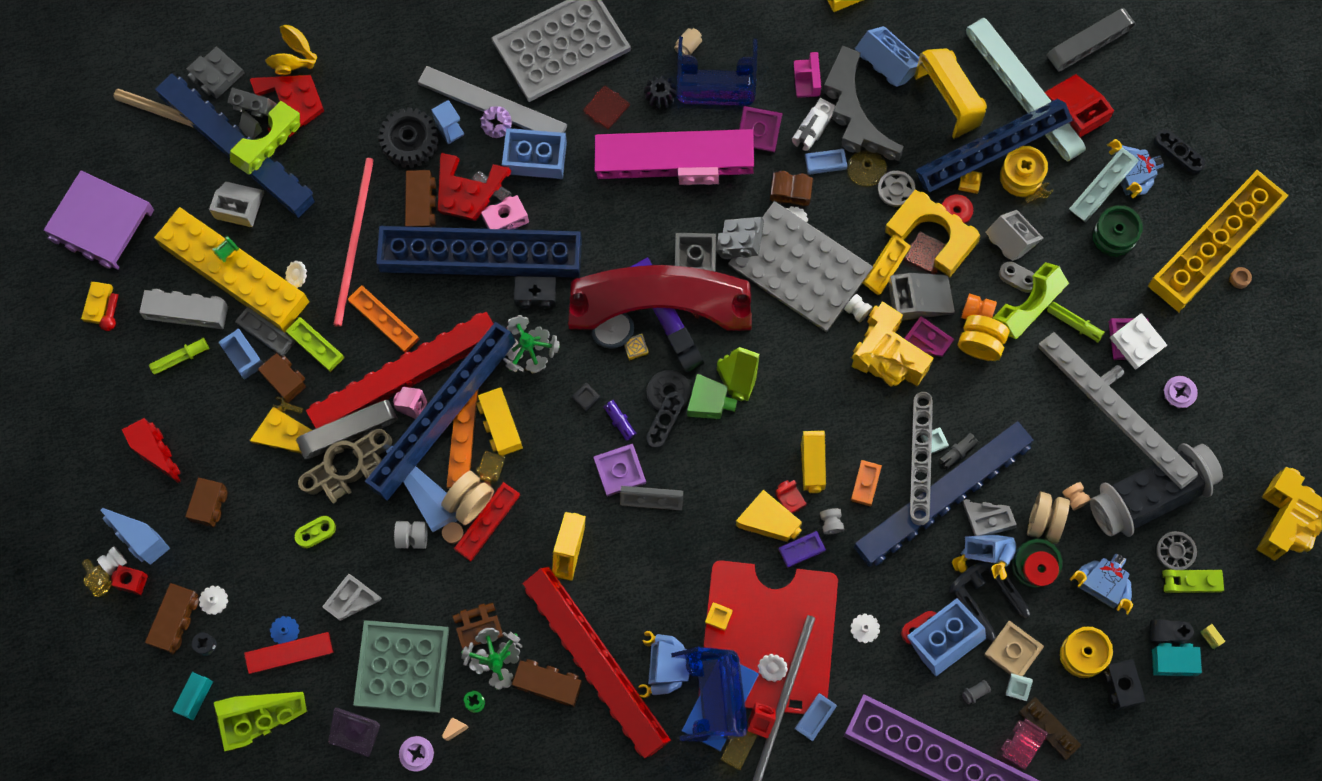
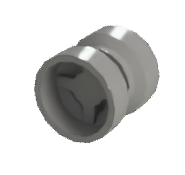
[820,508,844,534]

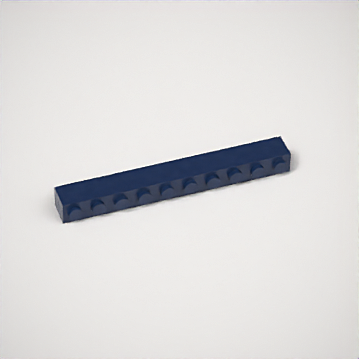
[155,73,315,218]
[365,322,516,501]
[854,421,1034,567]

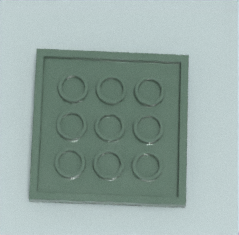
[353,620,449,713]

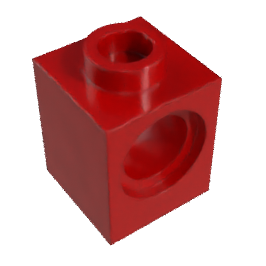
[111,565,148,595]
[747,702,776,738]

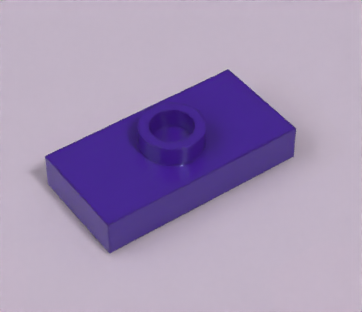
[778,531,826,568]

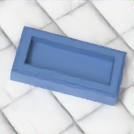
[805,149,847,175]
[795,693,837,741]

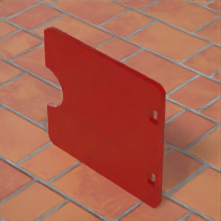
[699,561,838,715]

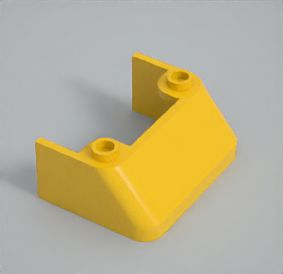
[914,49,987,139]

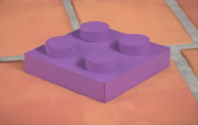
[594,444,646,497]

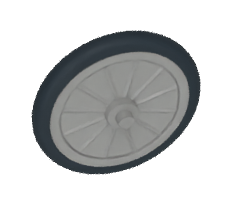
[592,313,634,349]

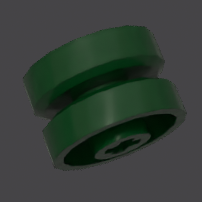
[1093,206,1143,257]
[1010,539,1062,588]

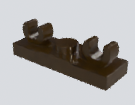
[1019,697,1081,760]

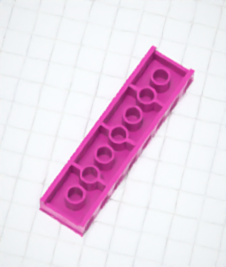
[595,129,754,179]

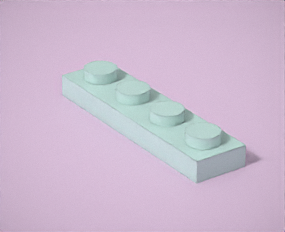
[1069,147,1139,223]

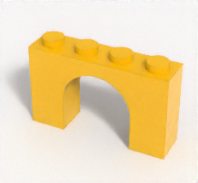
[885,189,980,277]

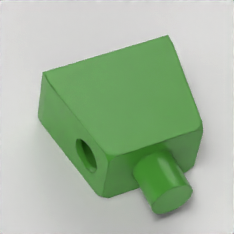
[687,374,737,419]

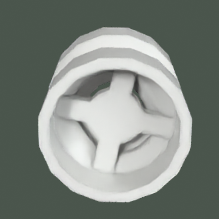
[844,294,873,322]
[97,546,127,575]

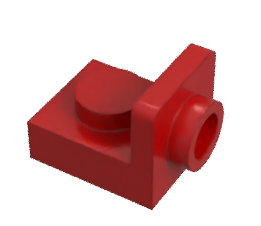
[775,480,806,513]

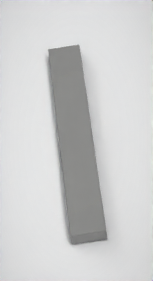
[418,66,567,133]

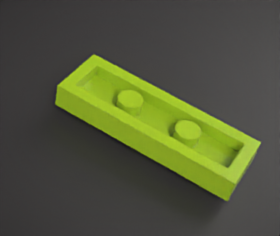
[286,317,344,372]

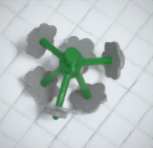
[503,315,560,373]
[461,628,522,690]

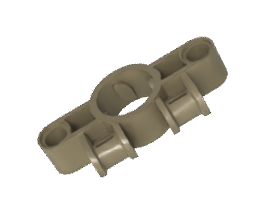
[298,429,392,504]

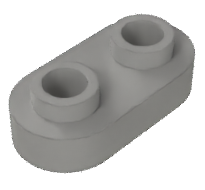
[999,262,1034,293]

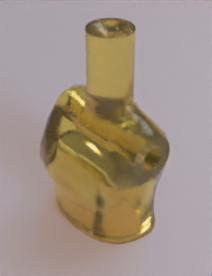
[82,559,112,597]

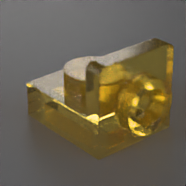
[476,451,505,482]

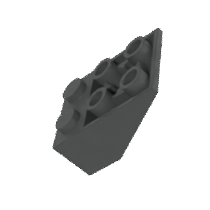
[888,273,955,321]

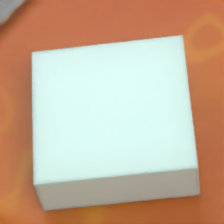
[921,428,949,454]
[1006,673,1033,701]

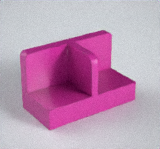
[794,52,821,97]

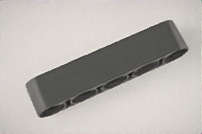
[1047,8,1136,71]
[296,400,398,459]

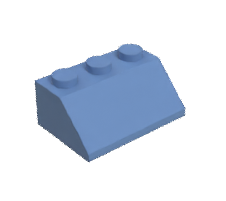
[855,26,919,86]
[907,598,986,676]

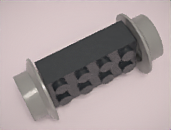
[1090,443,1223,537]

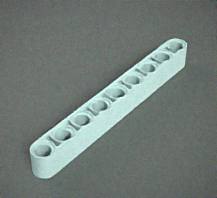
[966,18,1086,161]

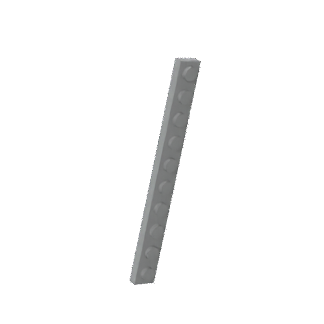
[1038,332,1198,489]

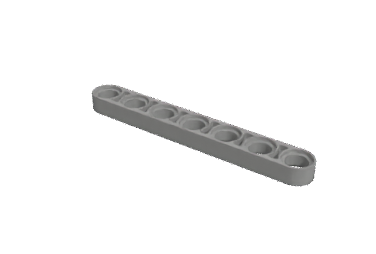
[910,392,933,525]

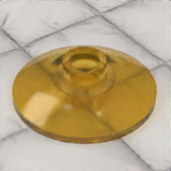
[847,149,887,187]

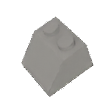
[985,210,1044,261]

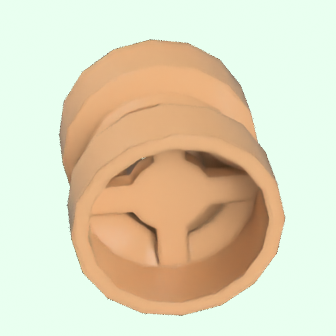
[1062,482,1090,510]

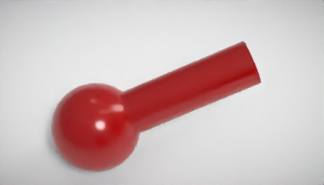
[99,293,118,331]

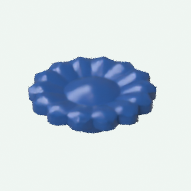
[270,616,300,644]

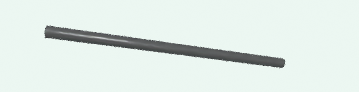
[752,615,815,781]

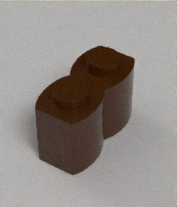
[770,171,813,206]

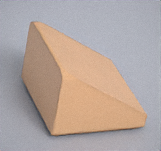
[442,718,468,741]

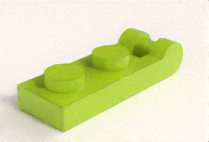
[1162,569,1224,593]

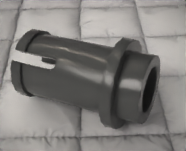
[962,680,991,704]

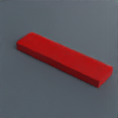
[454,482,520,562]
[244,632,333,674]

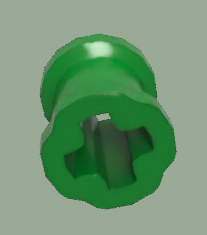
[211,236,239,262]
[464,691,485,713]

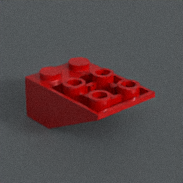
[1044,74,1114,138]
[122,418,181,483]

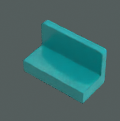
[173,672,213,720]

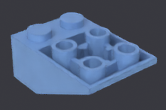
[101,508,170,565]

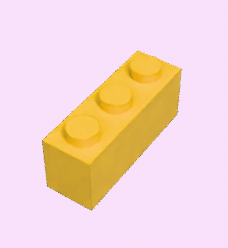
[476,387,523,456]

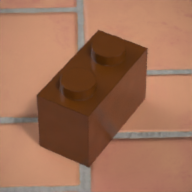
[258,353,306,403]
[186,478,228,527]

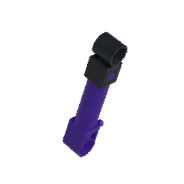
[630,257,705,373]

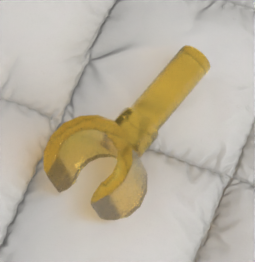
[1025,182,1053,203]
[273,396,303,413]

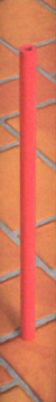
[334,158,374,327]

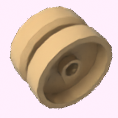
[441,471,494,525]
[1027,491,1070,544]

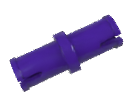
[603,400,637,441]

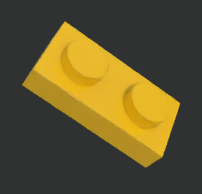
[81,282,113,324]

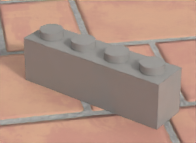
[139,289,228,329]

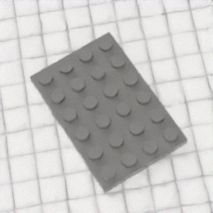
[492,0,631,102]
[728,201,873,332]

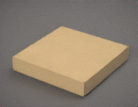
[984,621,1044,676]

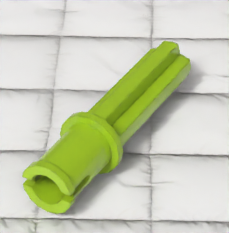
[1047,302,1105,343]
[149,338,209,374]

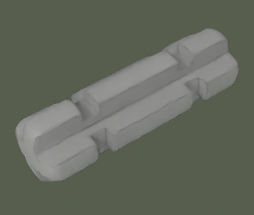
[1101,365,1124,385]

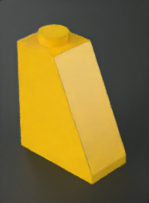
[801,431,826,493]
[736,490,802,542]
[552,512,586,580]

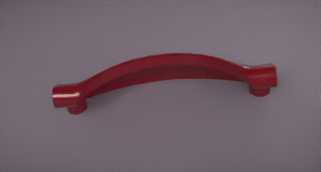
[569,265,752,331]

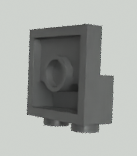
[186,46,245,99]
[227,88,277,118]
[716,217,764,259]

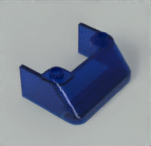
[677,37,757,106]
[671,647,747,742]

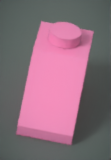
[393,387,427,419]

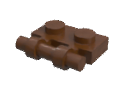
[453,603,504,650]

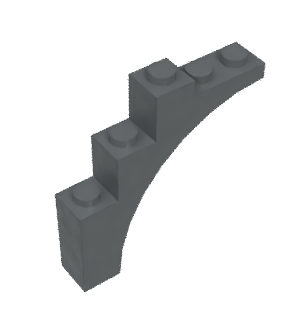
[824,46,904,161]

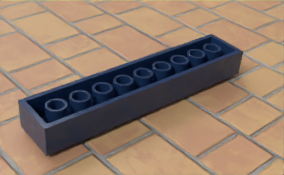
[376,226,582,278]

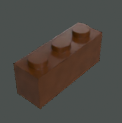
[405,170,436,227]
[145,583,199,654]
[512,659,582,708]

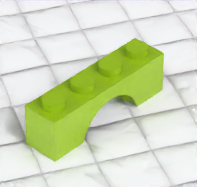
[230,101,300,175]
[993,262,1069,339]

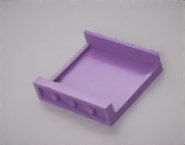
[44,171,154,270]

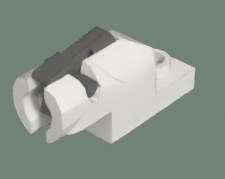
[792,98,835,151]

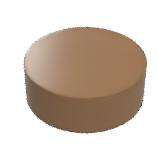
[1230,267,1252,289]
[442,522,464,544]

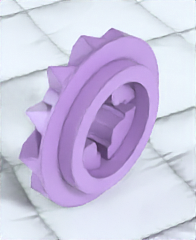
[481,106,512,138]
[1163,376,1197,408]
[399,736,434,772]

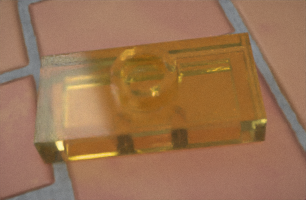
[721,721,758,770]

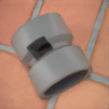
[394,521,428,549]

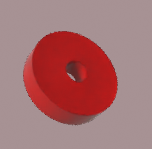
[942,195,973,224]
[1023,551,1059,586]

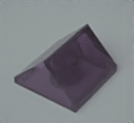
[328,708,381,757]

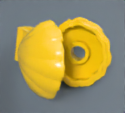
[265,25,317,75]

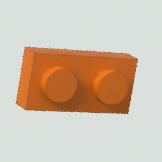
[851,460,882,506]

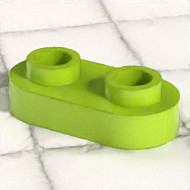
[295,516,336,548]

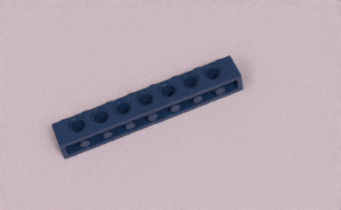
[916,99,1073,192]

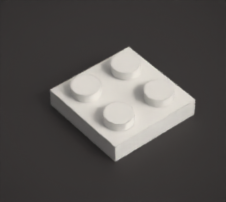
[1109,313,1167,370]

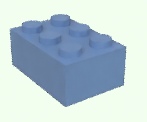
[502,128,567,179]

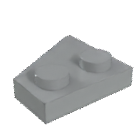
[963,499,1017,536]
[322,574,382,621]

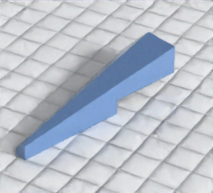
[386,445,458,532]

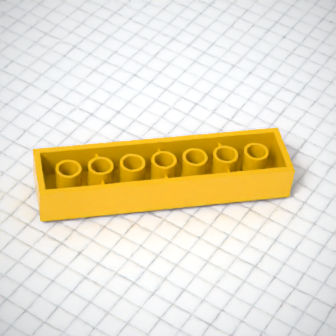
[1148,170,1288,312]
[154,207,309,333]

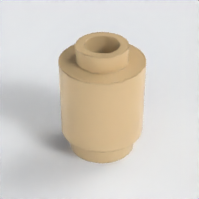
[674,28,702,58]

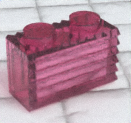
[1001,718,1048,770]

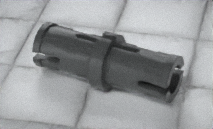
[939,433,978,469]

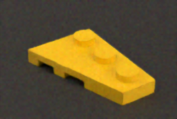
[250,407,312,454]

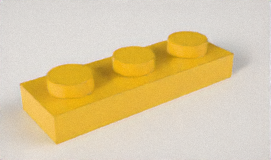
[862,234,911,295]

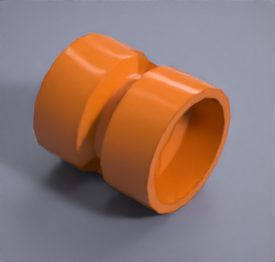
[961,293,997,319]

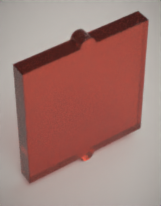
[584,86,630,129]
[904,232,946,275]

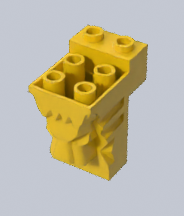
[852,302,933,387]
[1257,467,1322,561]

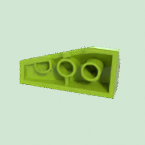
[717,347,759,401]
[214,692,307,751]

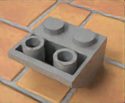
[209,182,264,227]

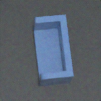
[431,100,464,144]
[219,329,263,379]

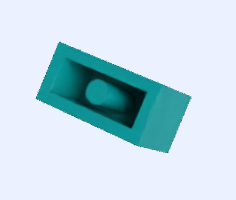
[1152,643,1202,676]

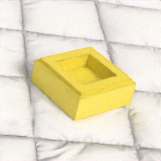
[1201,624,1225,649]

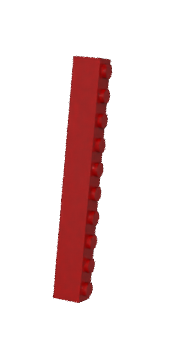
[306,312,493,429]
[522,567,671,758]

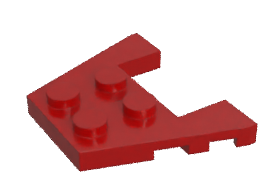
[250,75,324,137]
[438,153,511,221]

